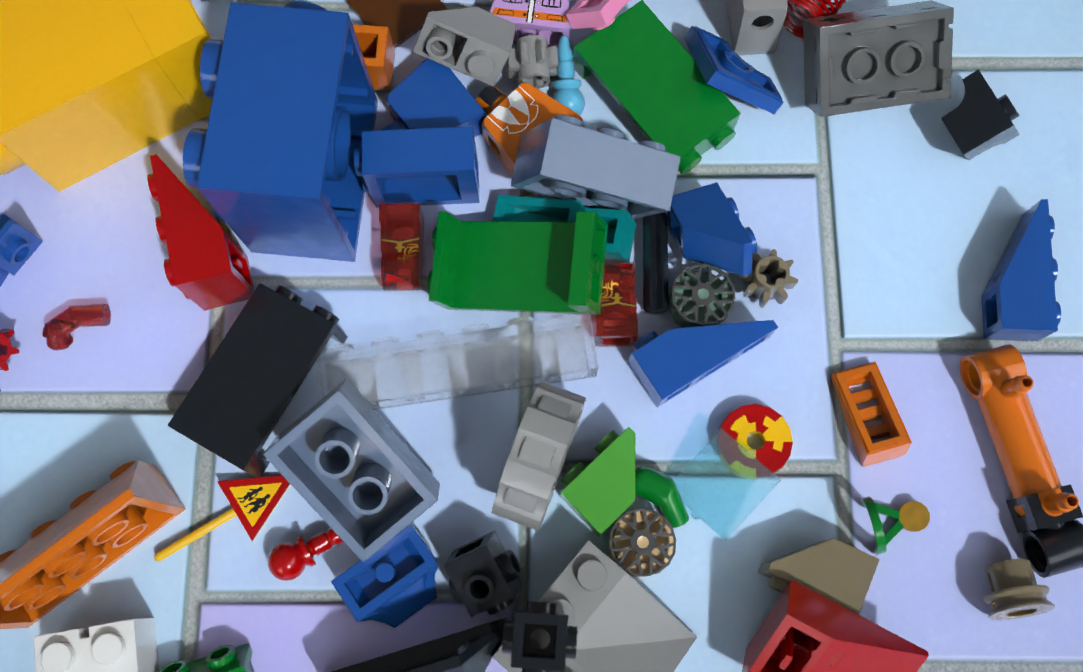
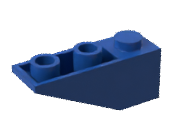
[981,199,1061,341]

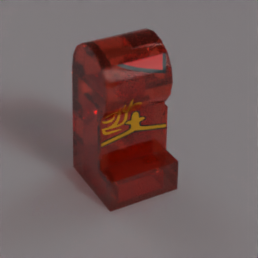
[379,203,425,291]
[594,262,638,347]

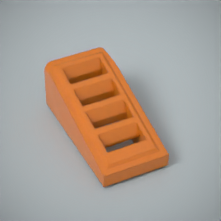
[831,361,912,467]

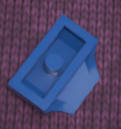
[331,524,440,628]

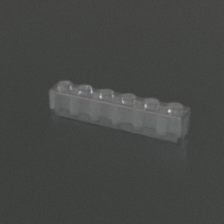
[314,313,599,410]

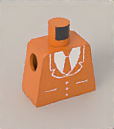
[476,83,583,191]

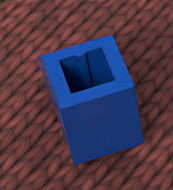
[668,182,757,276]

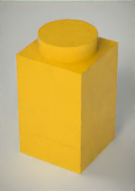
[0,0,213,192]

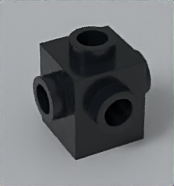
[444,530,522,617]
[502,601,577,672]

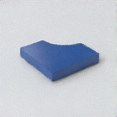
[684,26,784,114]

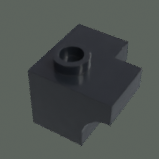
[941,69,1020,160]

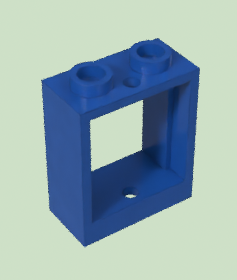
[354,126,480,208]

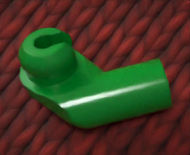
[635,466,689,528]

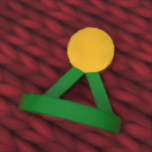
[859,496,930,556]

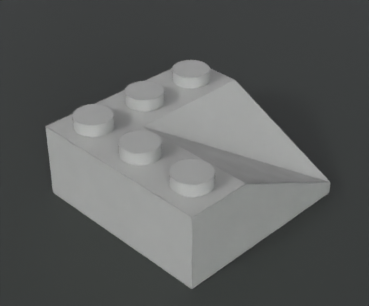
[492,540,697,672]

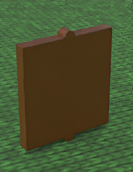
[347,0,447,49]

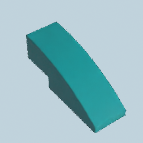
[492,195,637,264]

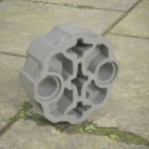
[492,381,586,531]

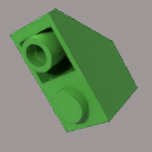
[560,427,636,537]

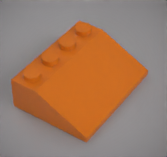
[0,460,186,630]

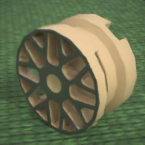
[607,508,677,577]

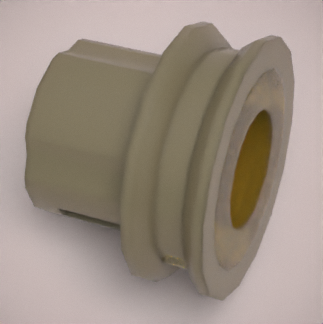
[983,559,1055,621]

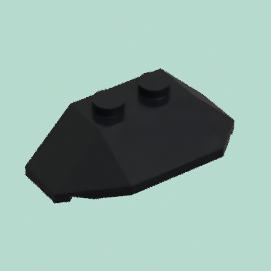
[332,617,507,672]

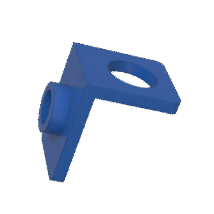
[0,214,43,276]

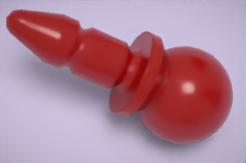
[268,527,343,581]

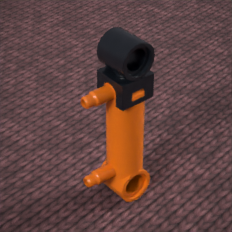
[960,344,1083,578]

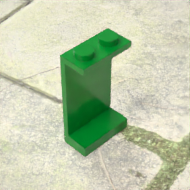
[573,0,741,175]
[427,212,608,315]

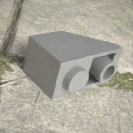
[413,7,516,87]

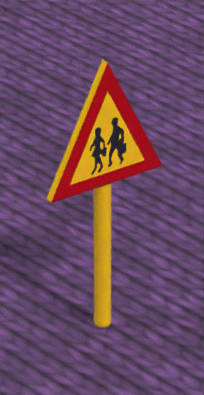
[154,475,290,562]

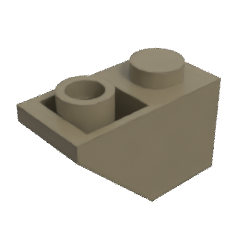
[758,538,880,614]

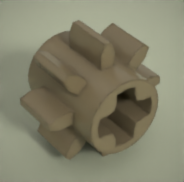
[738,249,798,308]

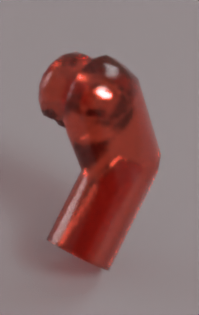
[42,304,111,351]

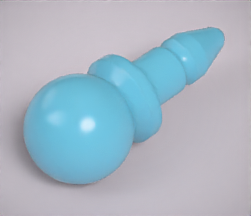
[552,36,585,115]

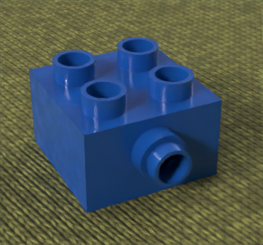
[183,1,378,262]

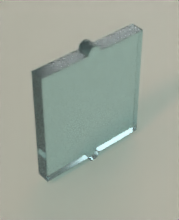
[674,428,781,541]

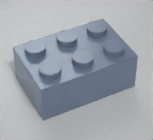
[511,115,681,219]
[263,379,440,562]

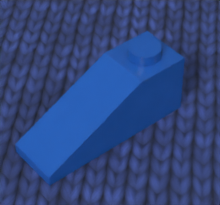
[628,320,778,408]

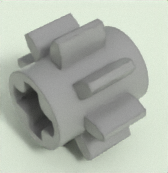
[507,35,559,89]

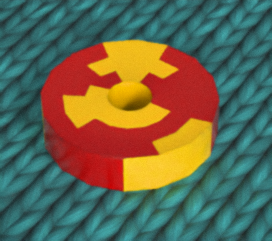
[716,404,793,480]

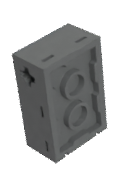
[803,0,954,117]

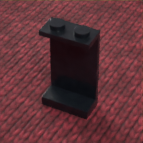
[167,283,348,478]

